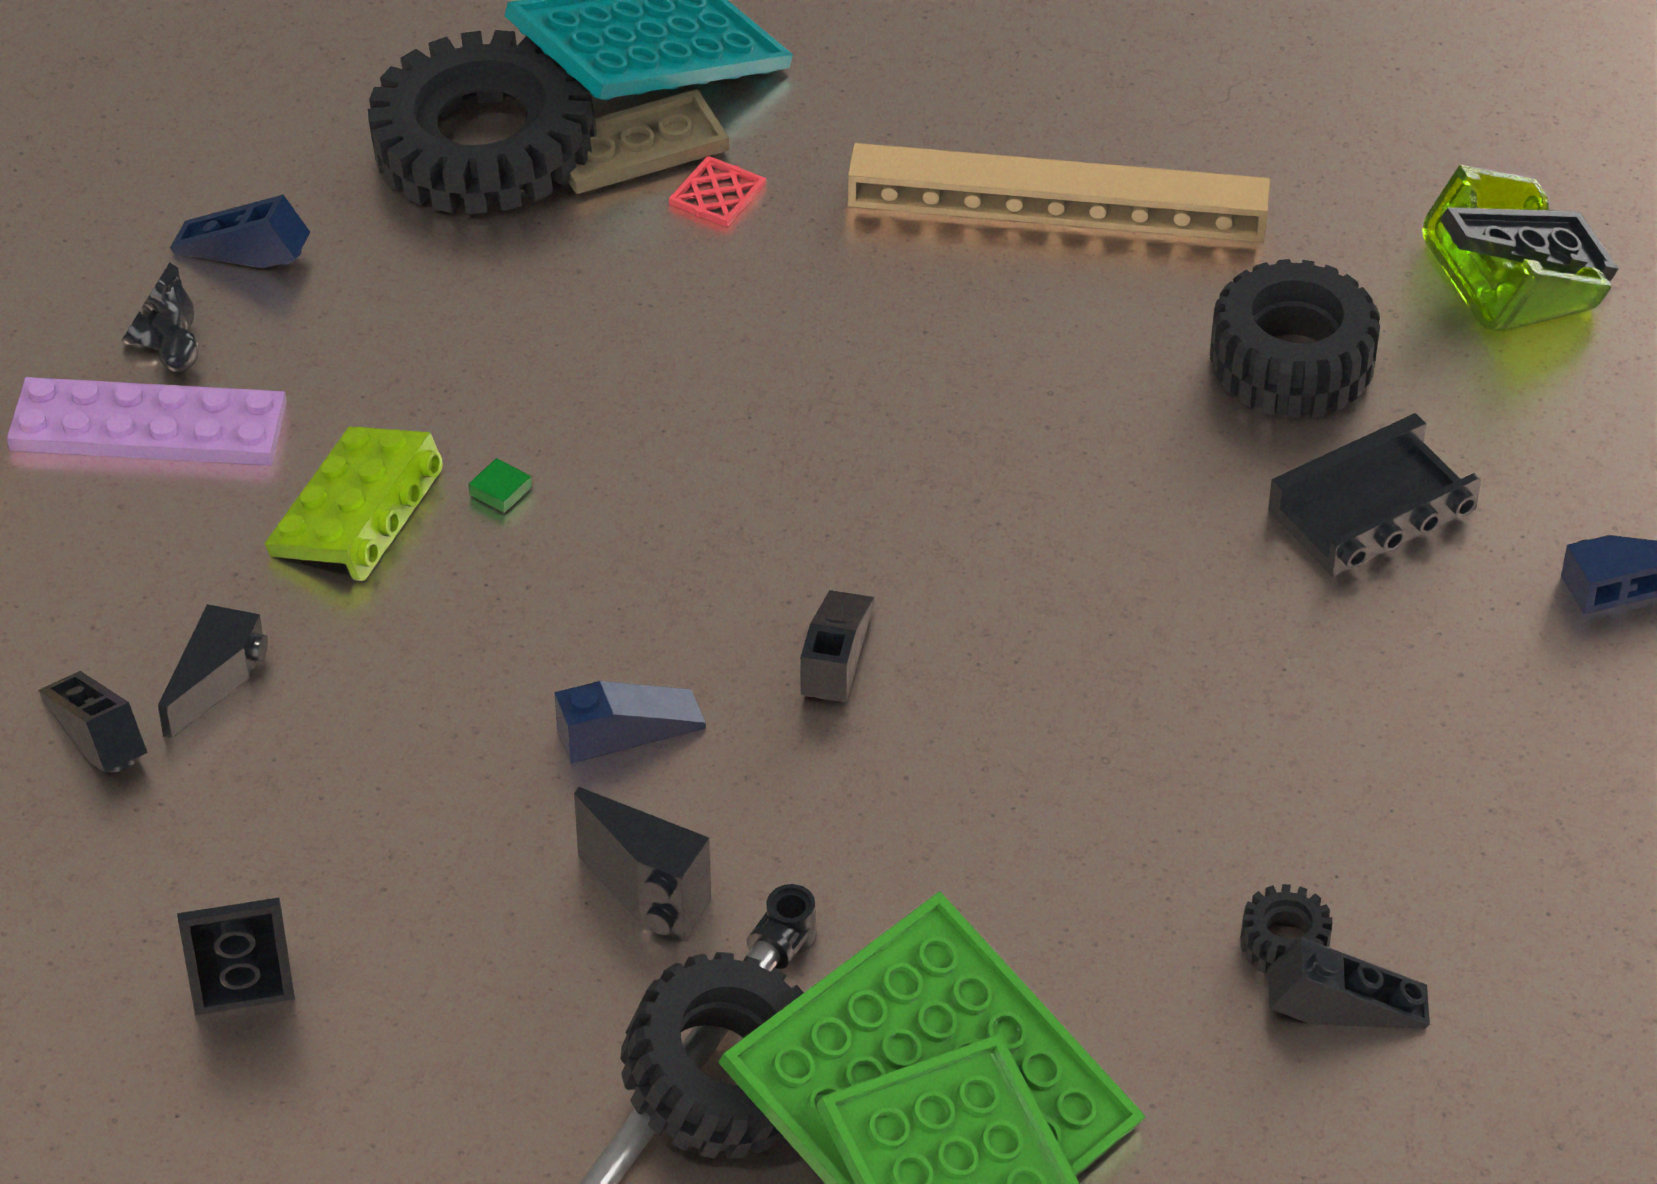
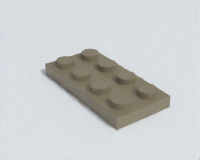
[569,89,729,194]

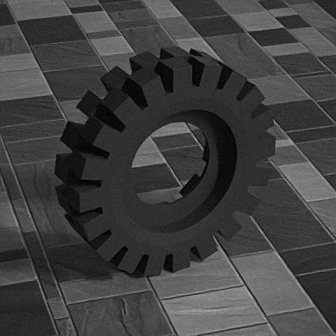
[368,30,596,214]

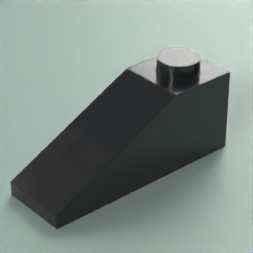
[158,604,268,738]
[38,671,148,773]

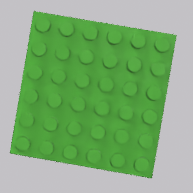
[718,891,1146,1184]

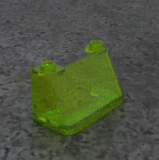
[1423,164,1612,332]

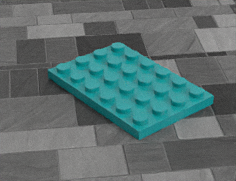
[504,0,793,100]

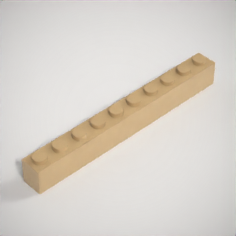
[848,143,1270,243]

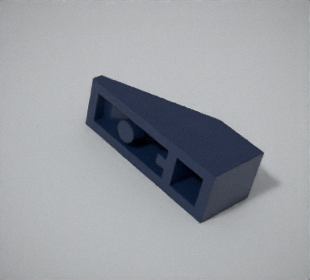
[170,194,310,268]
[1561,535,1657,614]
[554,681,706,763]

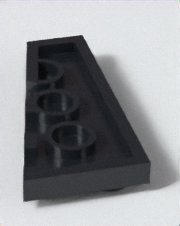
[1440,207,1619,281]

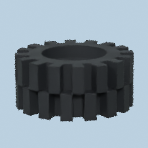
[1240,884,1333,974]

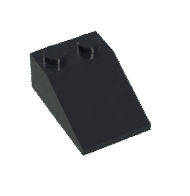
[574,787,711,941]
[177,897,295,1015]

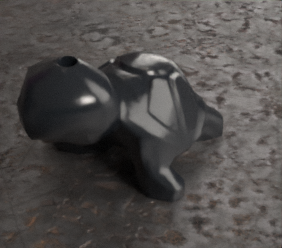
[121,262,199,373]

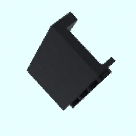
[1268,413,1481,577]

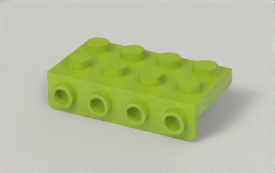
[264,426,443,581]

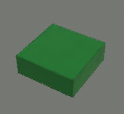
[468,458,532,513]

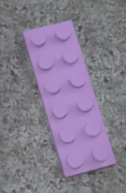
[7,377,287,466]

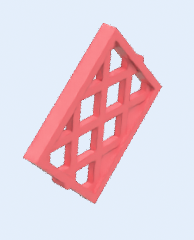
[669,156,766,228]

